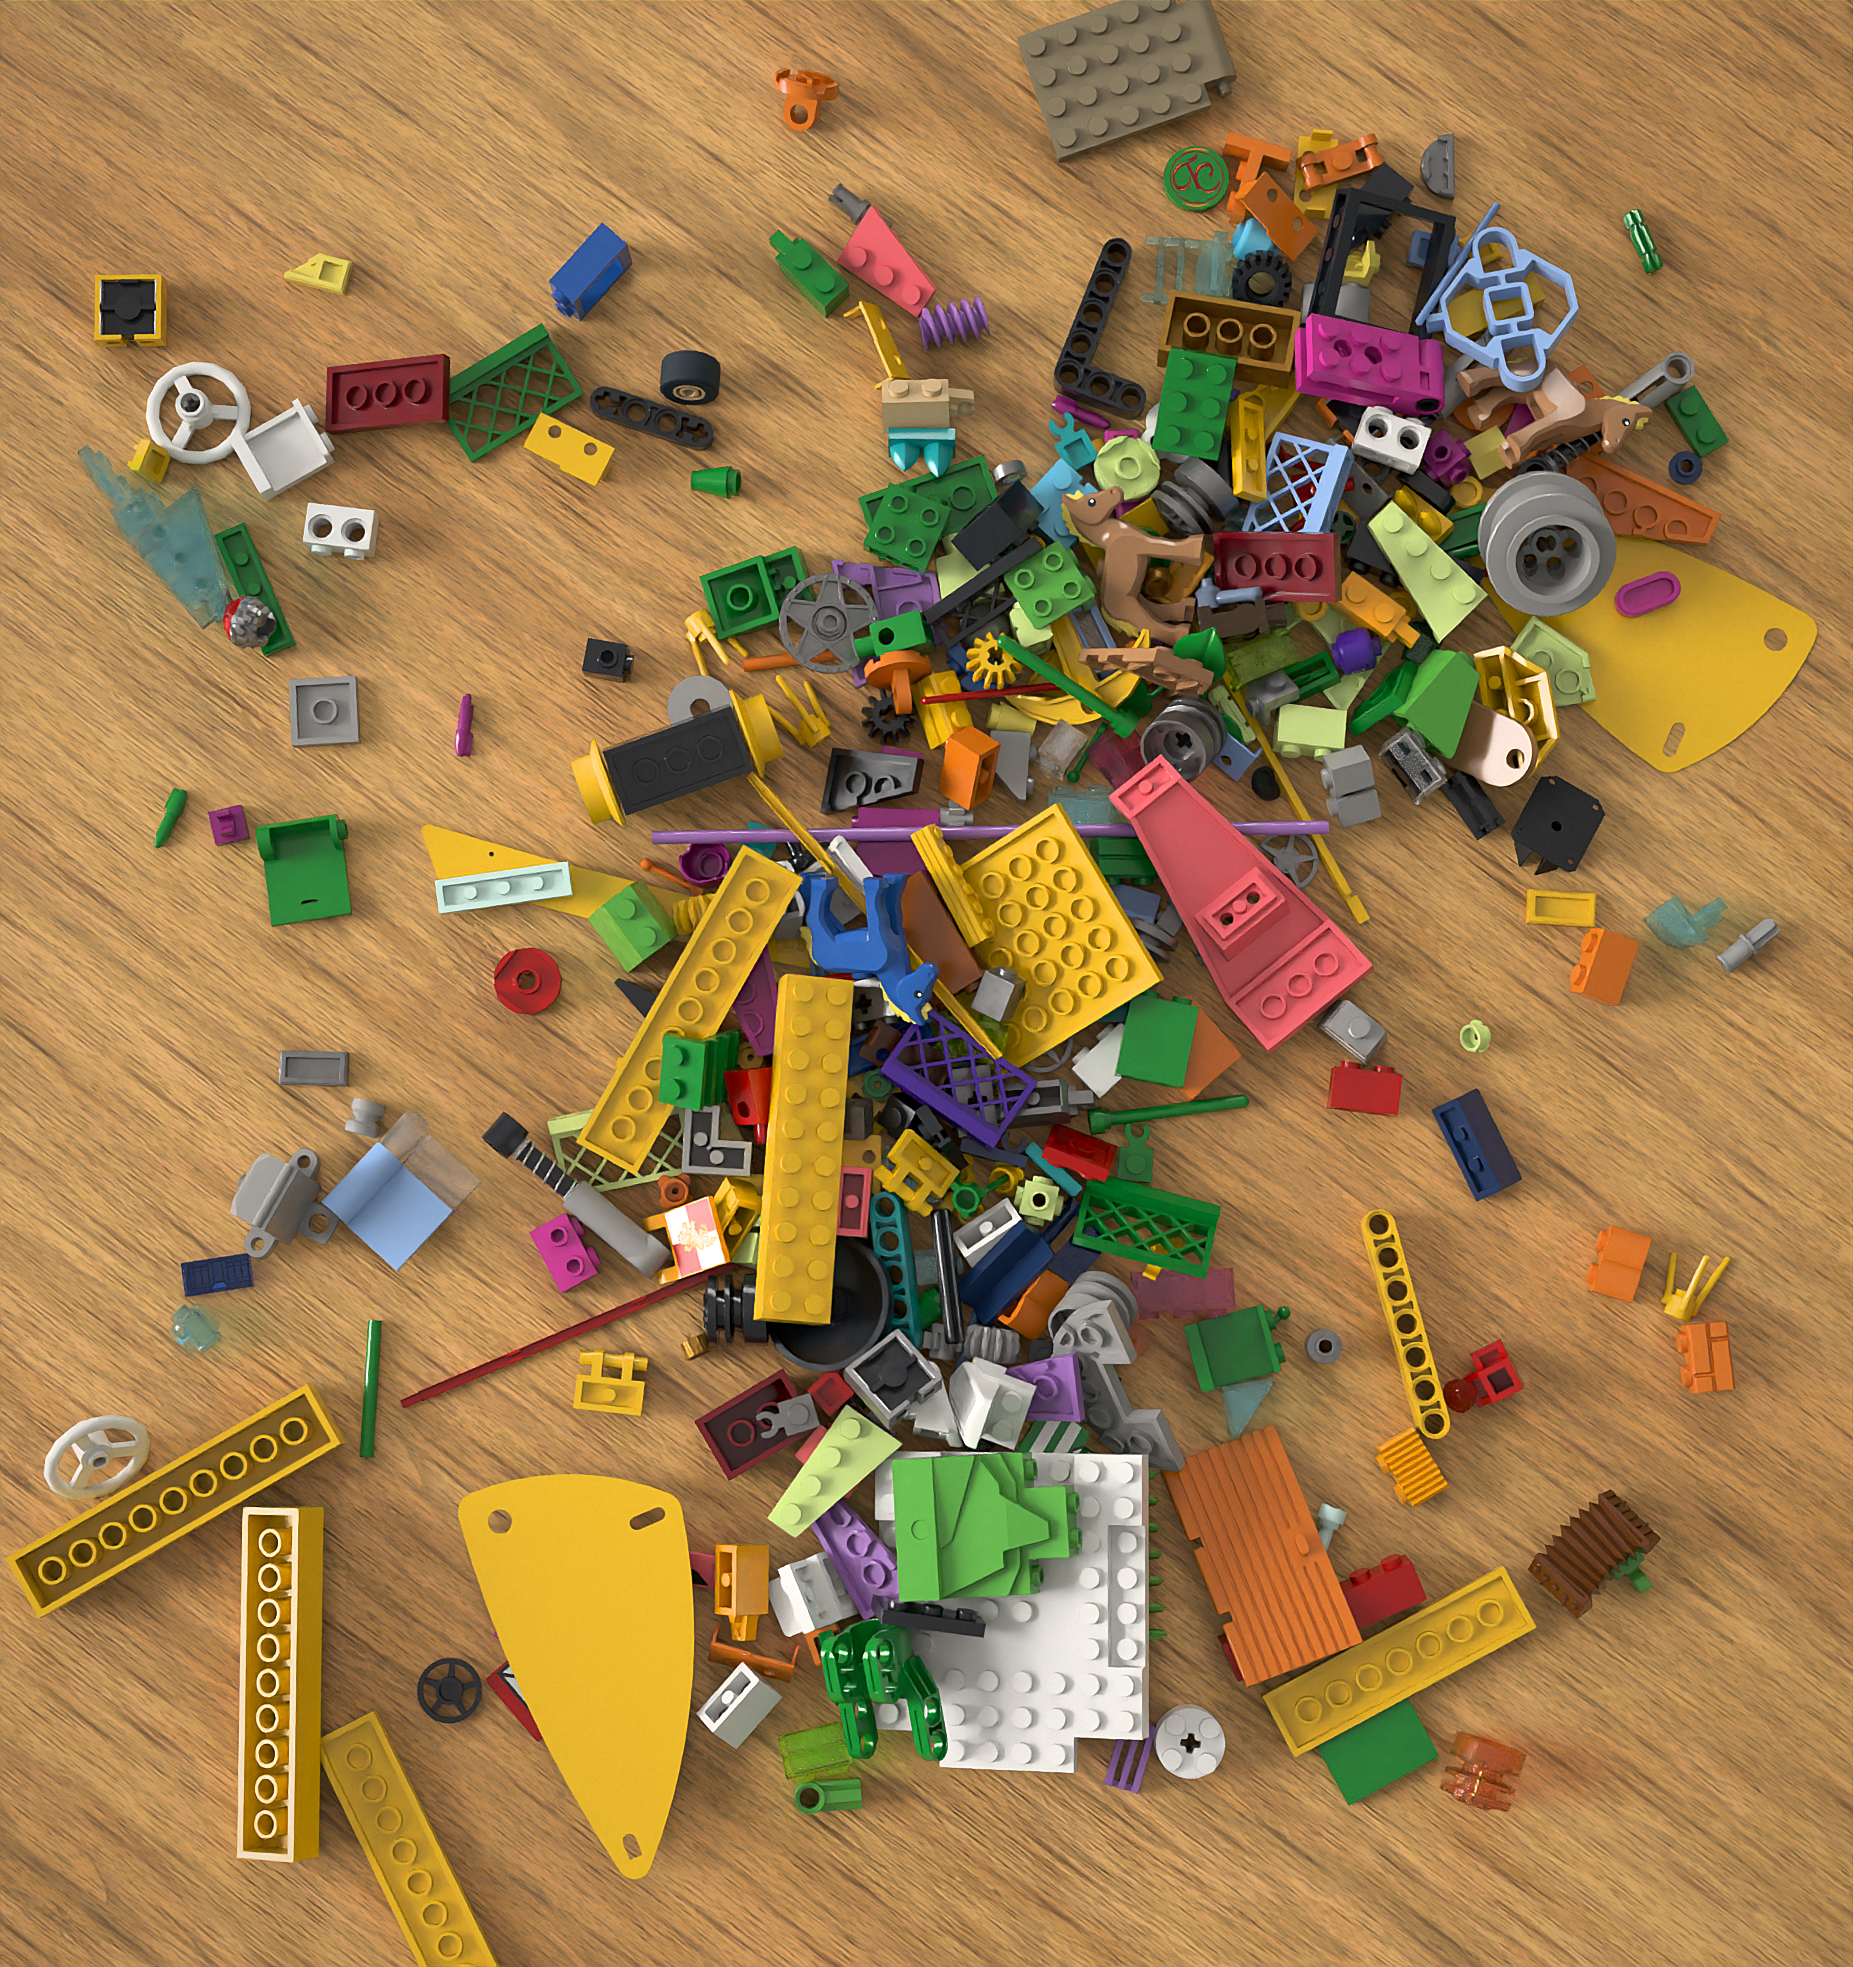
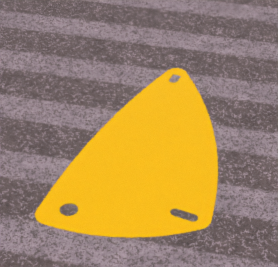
[1442,486,1817,773]
[458,1474,694,1879]

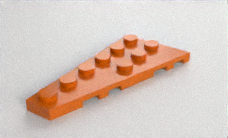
[1524,444,1722,547]

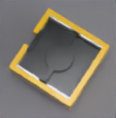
[94,274,167,347]

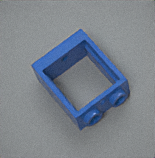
[549,223,633,322]

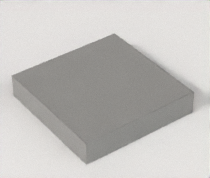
[289,676,361,748]

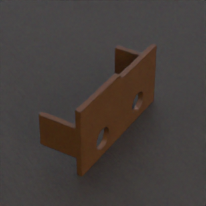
[857,1019,950,1086]

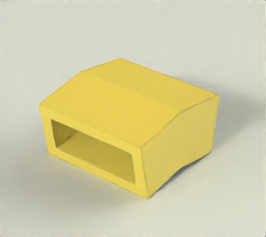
[1464,425,1506,480]

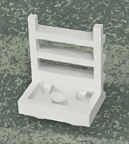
[797,835,873,926]

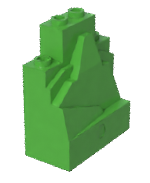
[892,1452,1083,1602]

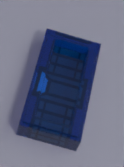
[181,1253,255,1297]

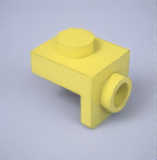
[1342,240,1380,287]

